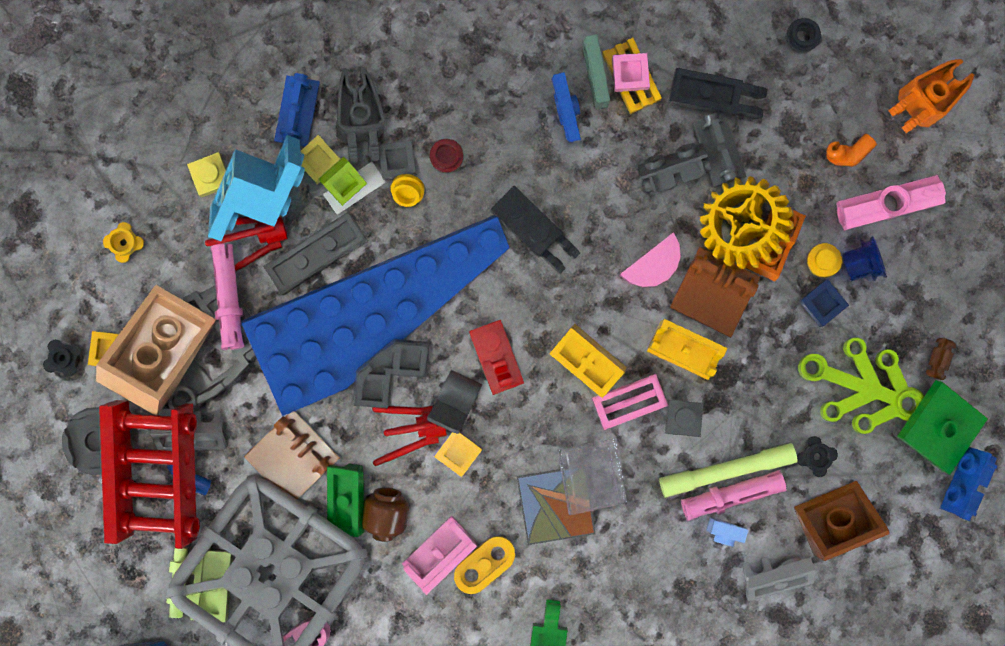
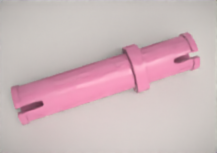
[210,243,244,350]
[681,470,786,521]

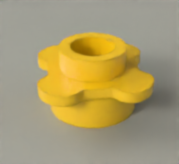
[103,222,144,263]

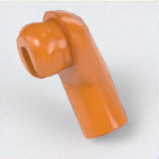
[826,134,877,167]

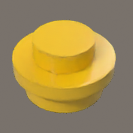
[391,174,425,207]
[807,243,842,278]

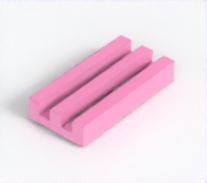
[592,374,668,430]

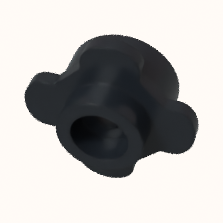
[43,339,82,377]
[797,436,838,477]

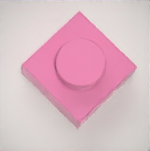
[612,53,650,92]

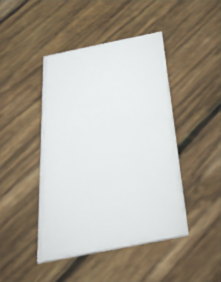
[323,162,386,215]

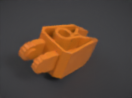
[888,59,974,133]

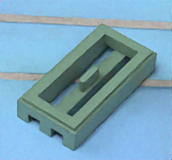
[582,34,610,110]

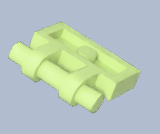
[166,547,233,622]

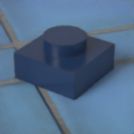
[799,279,849,327]

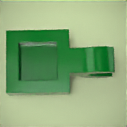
[530,599,568,646]

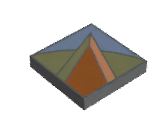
[517,465,596,545]

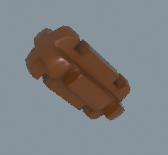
[926,338,956,380]

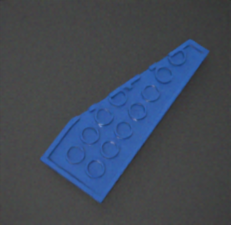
[241,215,509,416]

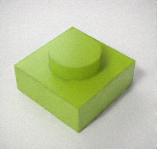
[318,156,367,206]

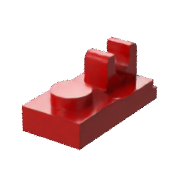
[469,319,524,395]

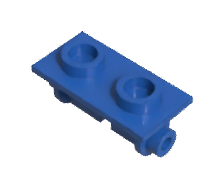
[274,73,320,147]
[940,447,998,521]

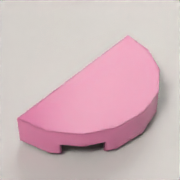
[620,232,681,287]

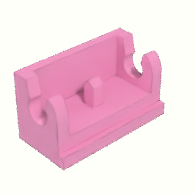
[402,516,478,595]

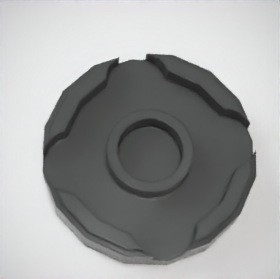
[62,407,133,475]

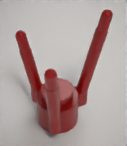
[205,215,288,272]
[372,406,447,466]

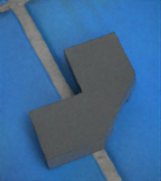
[353,339,429,408]

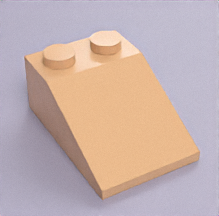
[96,285,216,415]

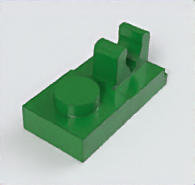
[327,463,364,537]

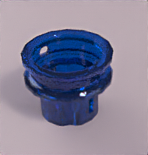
[842,236,887,282]

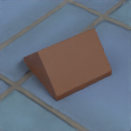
[794,481,890,561]

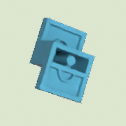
[208,135,305,241]

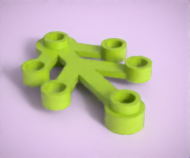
[798,337,924,434]

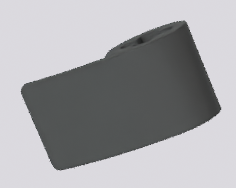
[427,370,482,434]

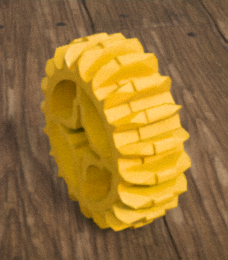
[700,176,794,269]

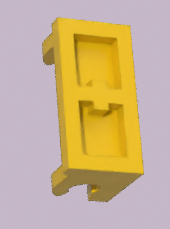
[646,319,728,380]
[550,324,627,398]

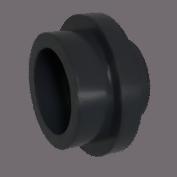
[786,18,821,52]

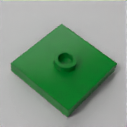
[897,380,988,475]

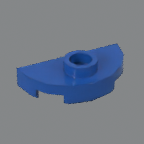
[551,72,581,142]

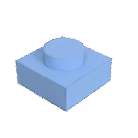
[706,517,748,547]

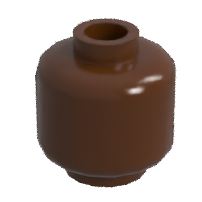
[362,487,409,542]

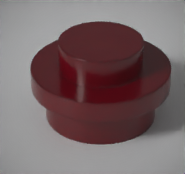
[430,139,464,173]

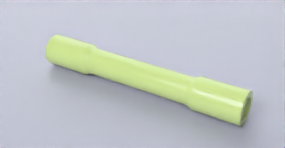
[659,443,797,498]

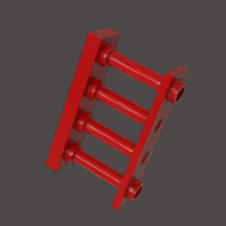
[99,400,200,549]

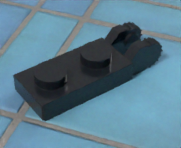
[669,68,768,119]
[490,185,580,274]

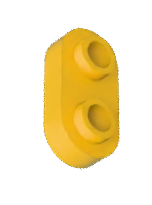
[454,536,515,594]

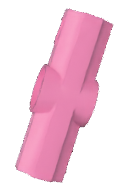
[836,175,946,231]

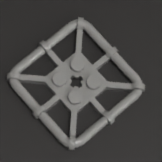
[166,474,368,646]

